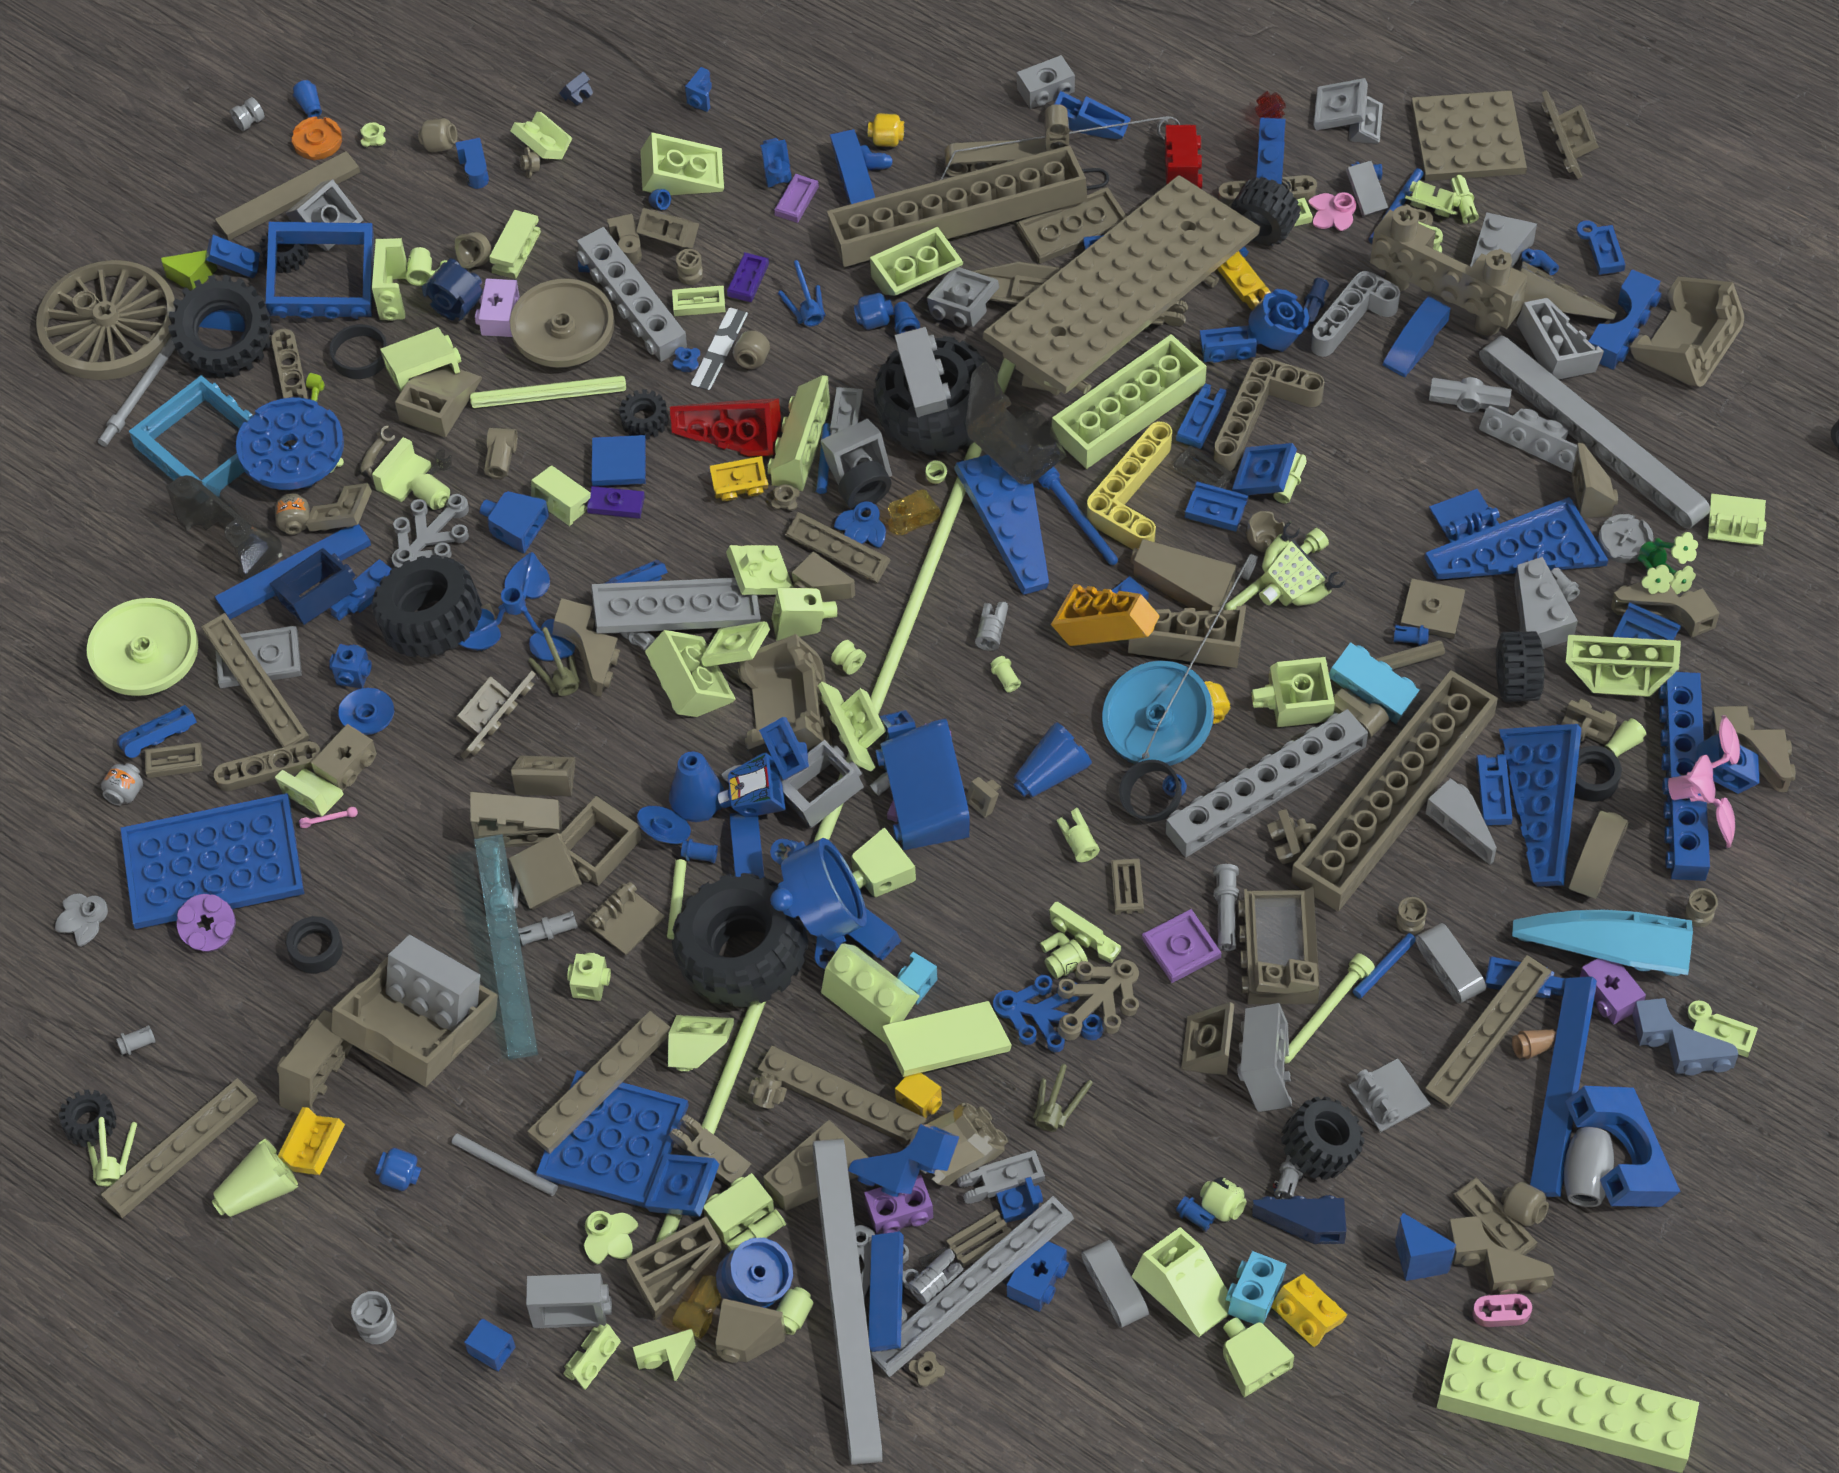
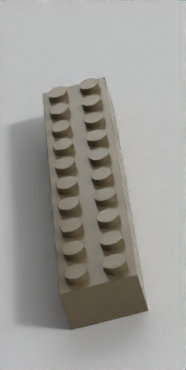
[827,145,1087,267]
[1291,670,1498,912]

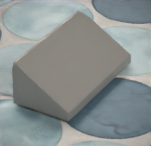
[1349,96,1383,144]

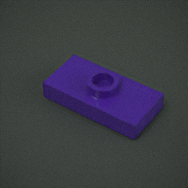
[727,252,769,303]
[587,486,645,518]

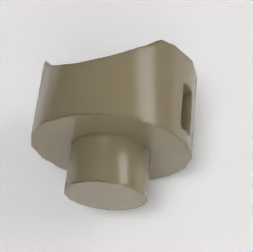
[455,232,491,268]

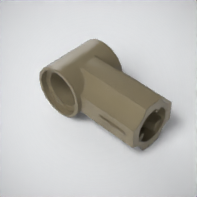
[484,428,518,479]
[1334,688,1389,740]

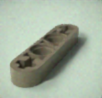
[1218,175,1317,207]
[272,329,308,399]
[214,741,321,791]

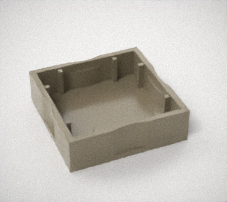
[331,957,498,1087]

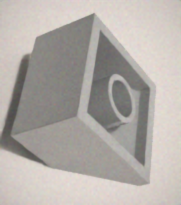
[285,179,364,251]
[821,419,892,485]

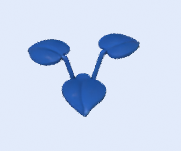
[458,552,576,661]

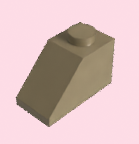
[792,552,855,601]

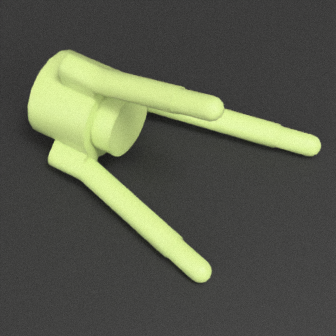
[87,1117,137,1186]

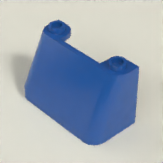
[875,718,970,850]

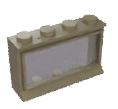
[1238,886,1320,1005]

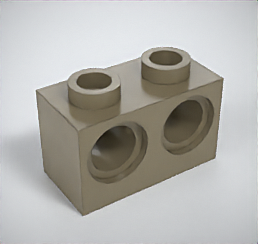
[636,208,699,248]

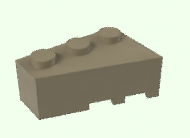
[277,1010,353,1114]
[763,1120,869,1211]
[626,1216,721,1321]

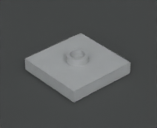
[1314,78,1368,130]

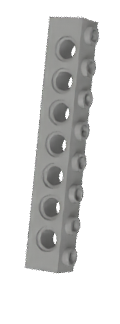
[1166,709,1368,858]

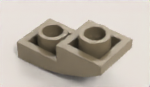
[1254,959,1319,993]

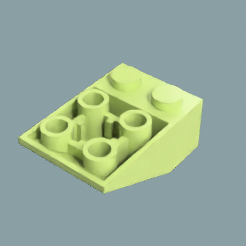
[1132,1227,1230,1337]

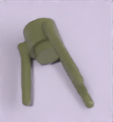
[529,627,581,696]
[1033,1064,1093,1132]

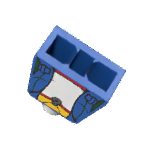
[718,753,785,817]

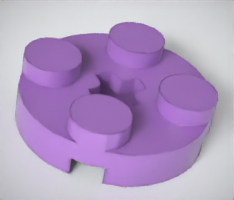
[177,894,236,952]

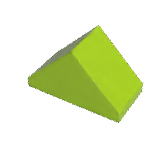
[161,250,217,291]

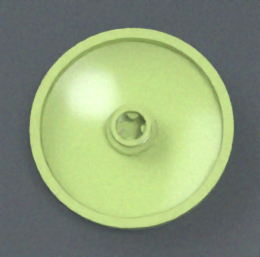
[87,598,198,696]

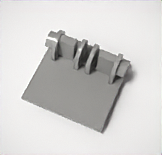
[1348,1059,1431,1133]

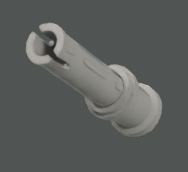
[1213,864,1239,951]

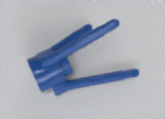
[778,260,826,327]

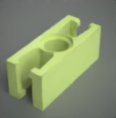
[489,210,541,279]

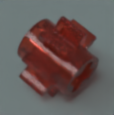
[1255,91,1286,119]

